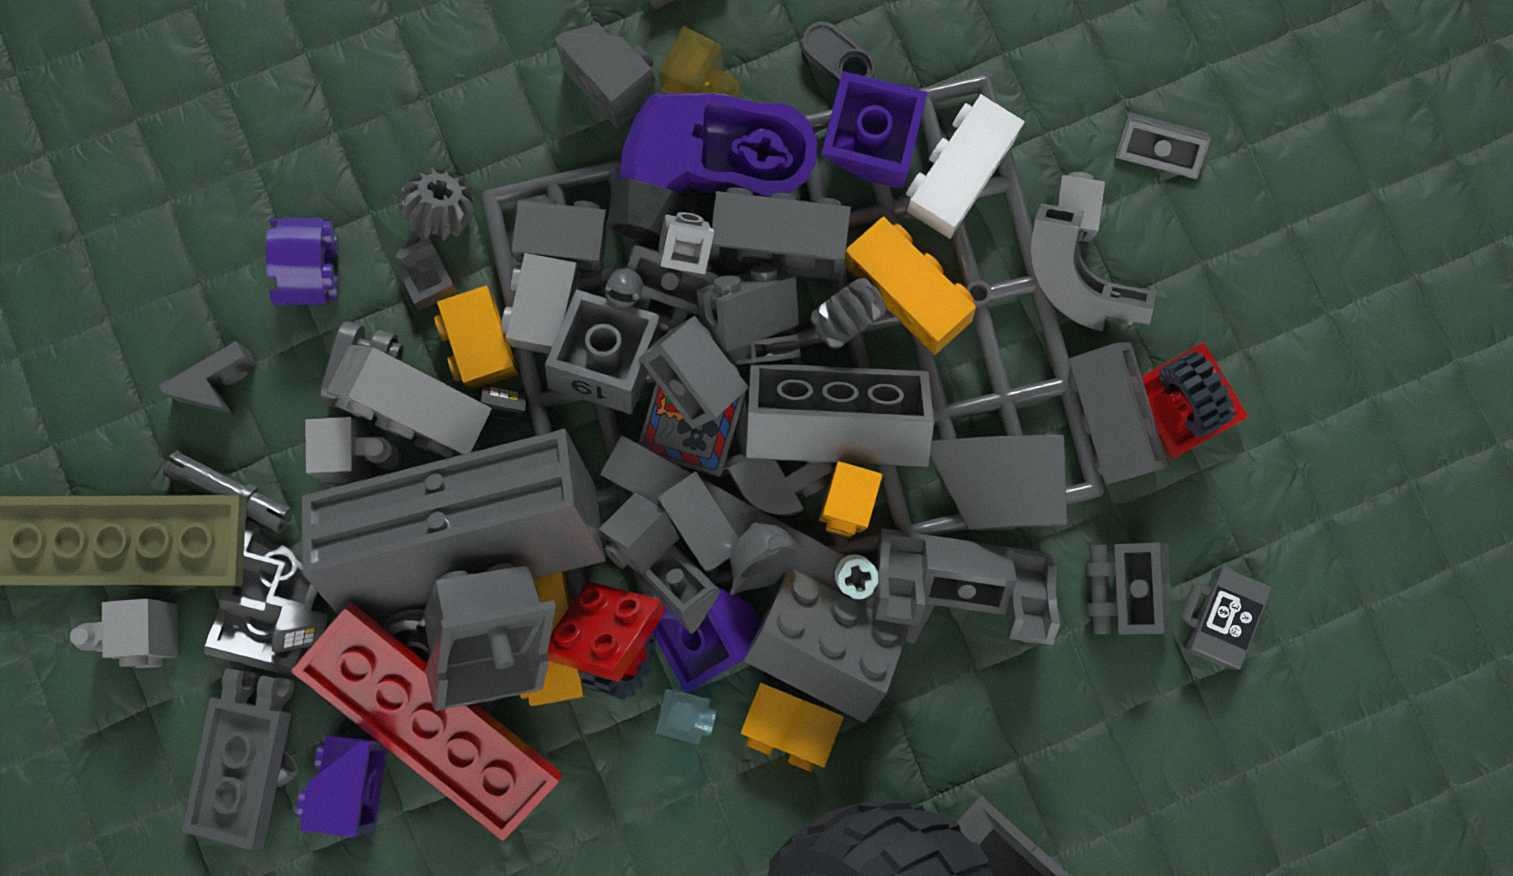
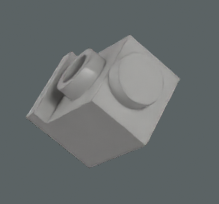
[658,212,714,274]

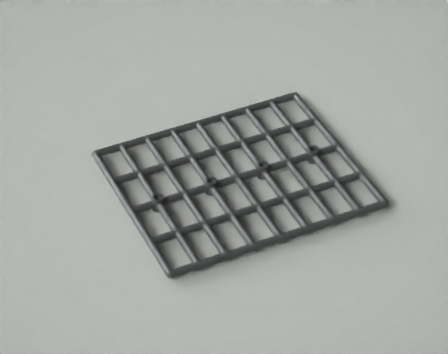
[481,74,1105,602]

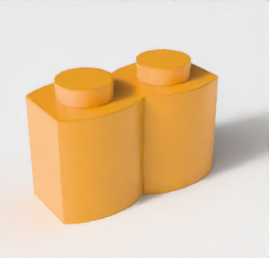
[740,683,844,772]

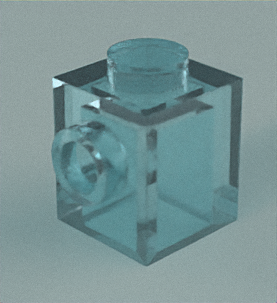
[655,689,717,744]

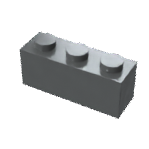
[1068,342,1169,485]

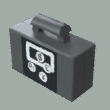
[1179,567,1272,670]

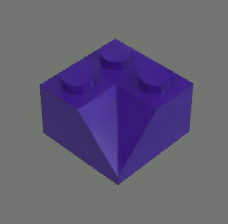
[821,71,928,189]
[296,735,387,837]

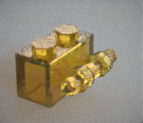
[659,26,740,98]

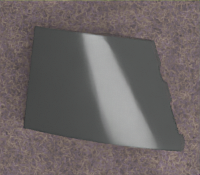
[930,435,1067,530]
[204,521,319,677]

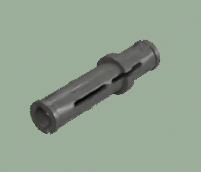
[163,451,293,534]

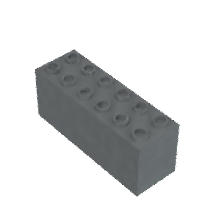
[302,429,605,619]

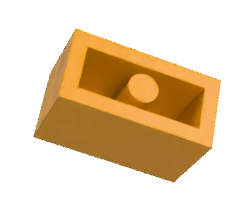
[434,285,519,391]
[818,461,883,538]

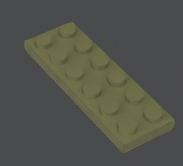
[0,495,247,586]

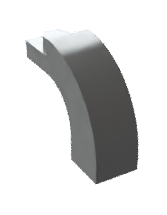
[1031,203,1157,332]

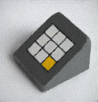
[479,384,526,423]
[271,604,328,653]

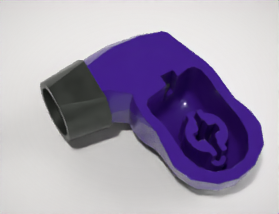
[607,93,817,244]

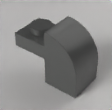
[728,458,833,518]

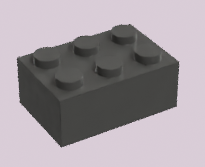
[710,188,851,281]
[744,567,909,723]

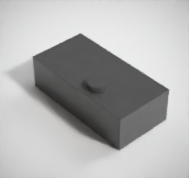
[746,363,934,467]

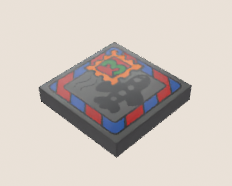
[638,382,746,478]

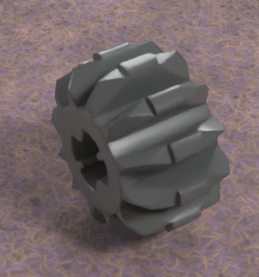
[400,167,474,241]
[810,278,887,349]

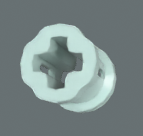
[834,554,879,599]

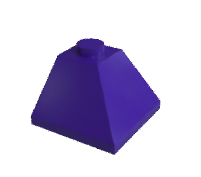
[653,586,761,693]

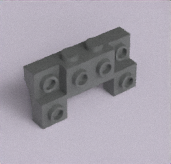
[874,528,1060,645]

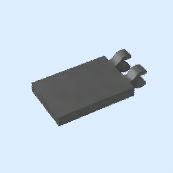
[182,668,294,851]

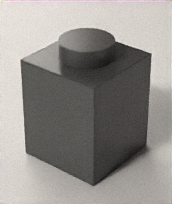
[598,492,679,575]

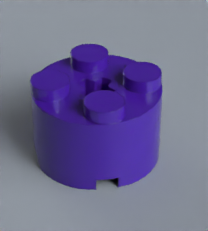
[266,218,339,305]

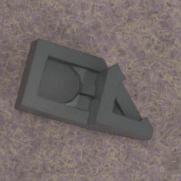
[396,230,457,311]

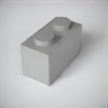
[501,253,580,354]

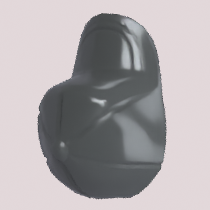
[730,523,802,596]

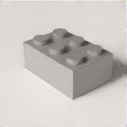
[326,345,492,459]

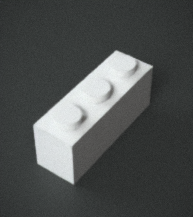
[906,94,1025,239]

